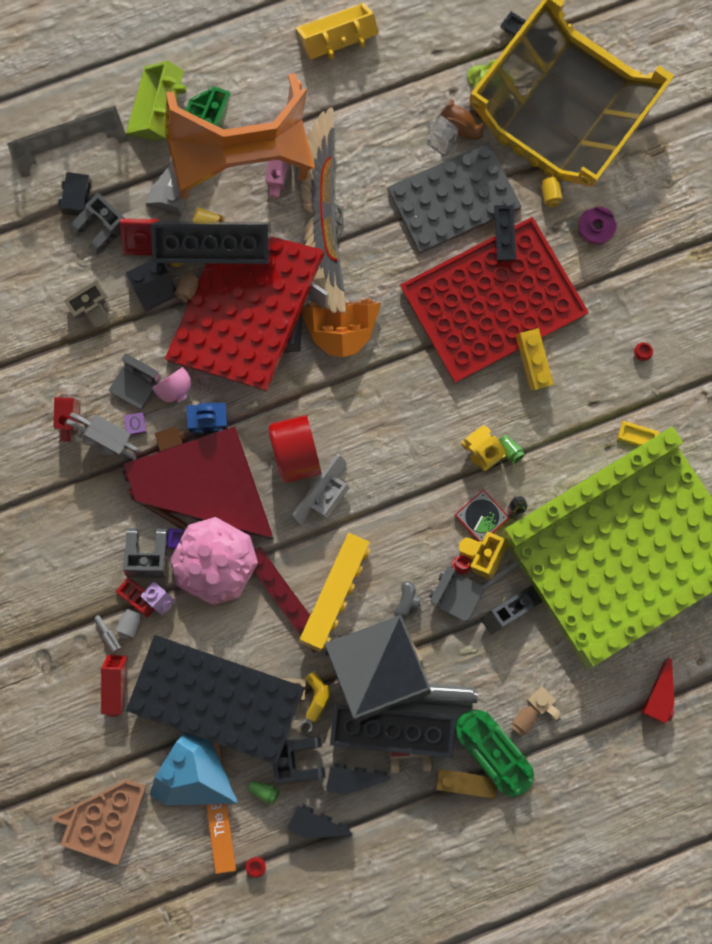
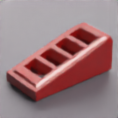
[115,577,155,618]

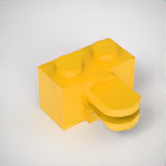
[459,531,508,581]

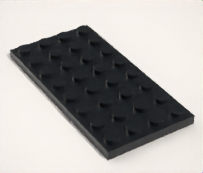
[126,635,305,765]

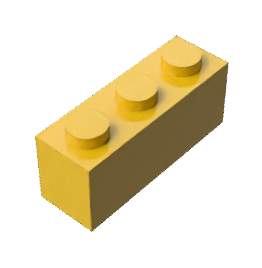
[515,328,554,390]

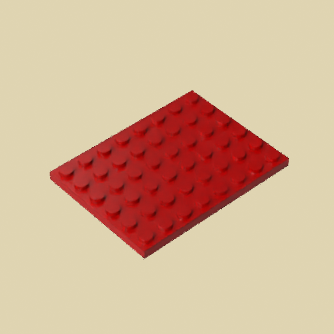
[400,216,589,384]
[165,236,325,392]

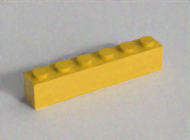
[298,532,371,652]

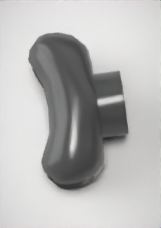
[394,581,421,619]

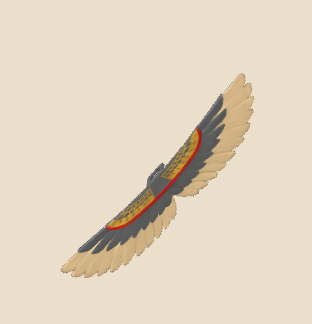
[300,107,346,314]

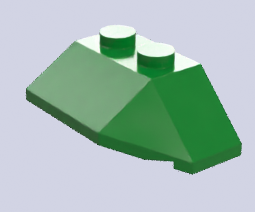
[185,86,231,128]

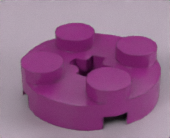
[578,206,617,245]

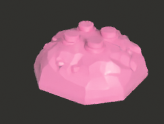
[170,517,258,605]

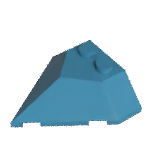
[150,732,238,805]

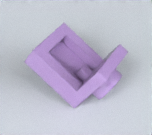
[141,582,176,616]

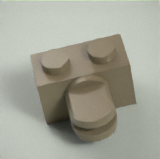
[64,280,108,327]

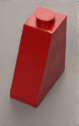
[101,655,128,717]

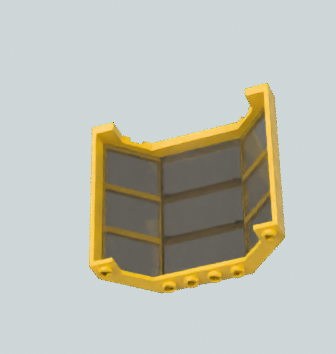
[469,0,675,187]

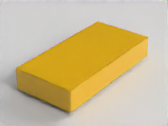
[617,421,660,446]

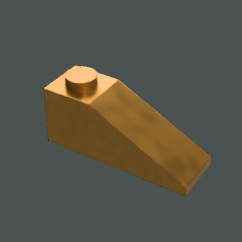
[435,769,497,799]

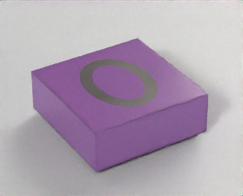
[124,412,147,435]

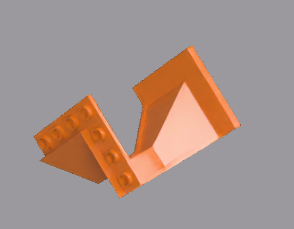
[165,73,315,199]

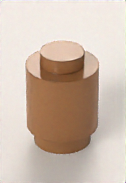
[174,273,199,303]
[510,706,539,736]

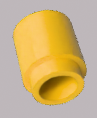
[541,177,563,207]

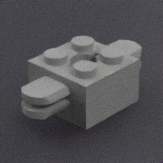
[66,412,140,461]

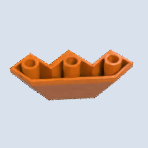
[300,298,381,357]

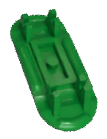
[456,709,534,797]

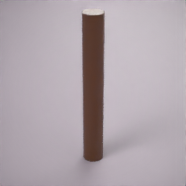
[134,499,187,530]

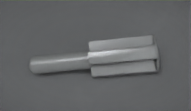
[95,616,122,653]

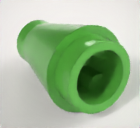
[499,435,525,464]
[248,781,280,805]

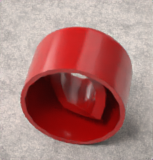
[268,414,322,483]

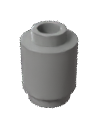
[115,609,141,640]

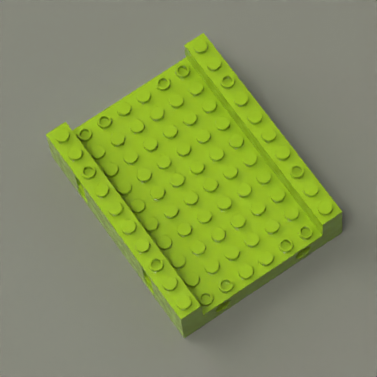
[501,426,712,670]

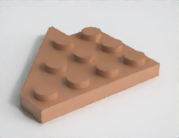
[51,779,147,865]

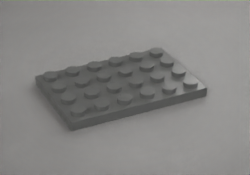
[387,142,522,254]

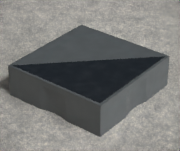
[325,615,431,723]

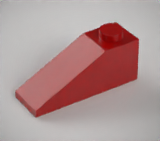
[641,658,675,724]

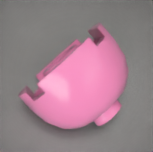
[152,367,191,403]

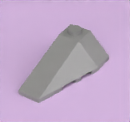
[146,163,192,216]

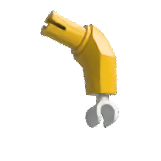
[300,671,331,732]

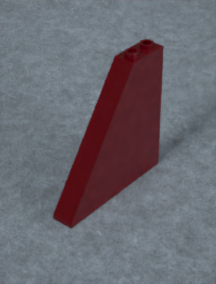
[122,427,274,540]

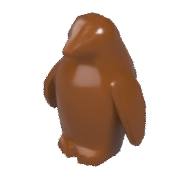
[437,99,485,140]

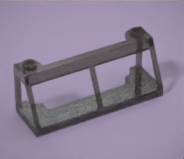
[7,106,128,178]

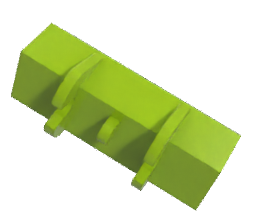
[126,60,187,141]

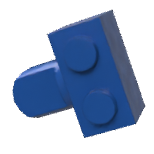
[186,403,228,435]

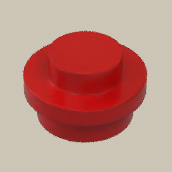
[634,342,653,361]
[451,555,471,575]
[246,857,266,878]

